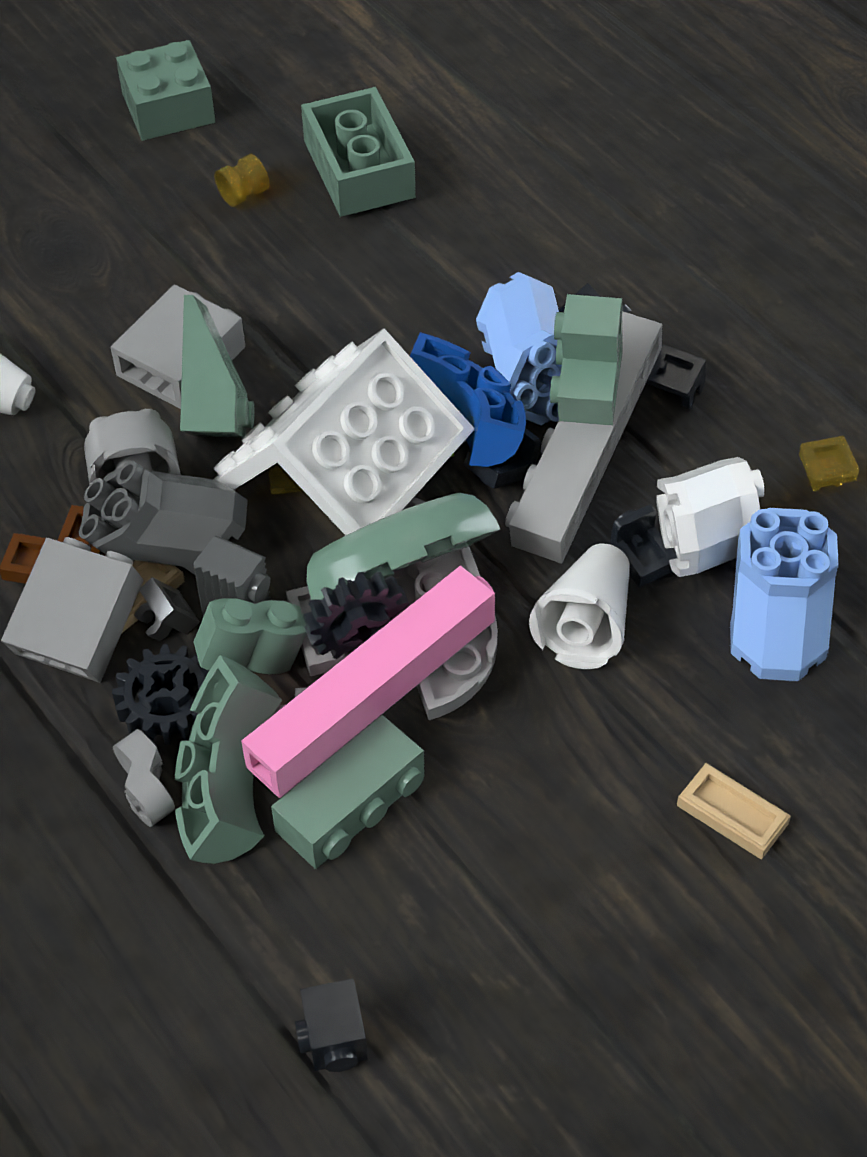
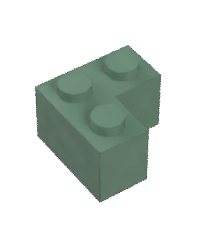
[550,294,623,426]

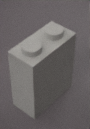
[111,284,245,409]
[1,537,144,683]

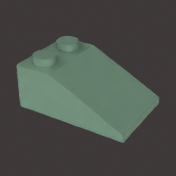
[180,295,254,438]

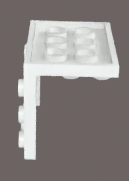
[213,329,475,535]

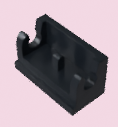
[646,344,706,409]

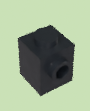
[295,978,368,1072]

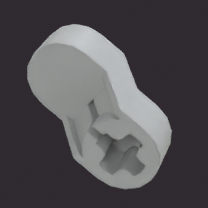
[113,729,175,827]

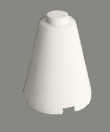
[529,544,630,669]

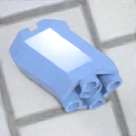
[476,272,562,425]
[730,508,838,681]

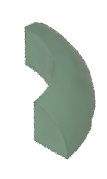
[306,493,500,600]
[175,655,282,864]

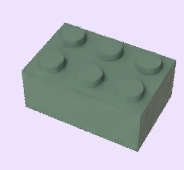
[301,87,416,217]

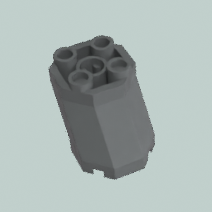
[79,460,248,575]

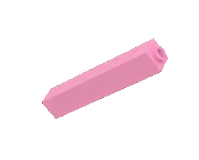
[241,565,495,798]

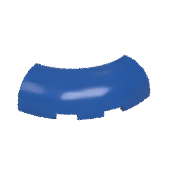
[410,332,526,467]

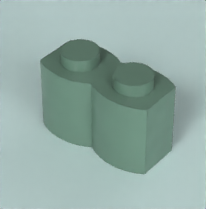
[194,598,307,674]

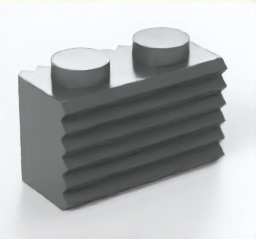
[193,536,271,617]

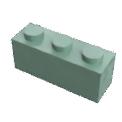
[271,715,425,869]

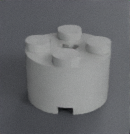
[84,409,181,485]

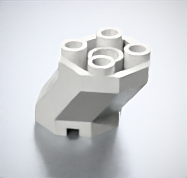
[657,457,764,577]

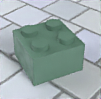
[116,40,215,141]

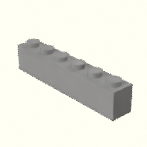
[505,311,662,564]

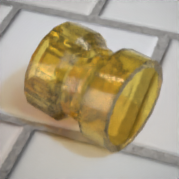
[214,153,269,207]

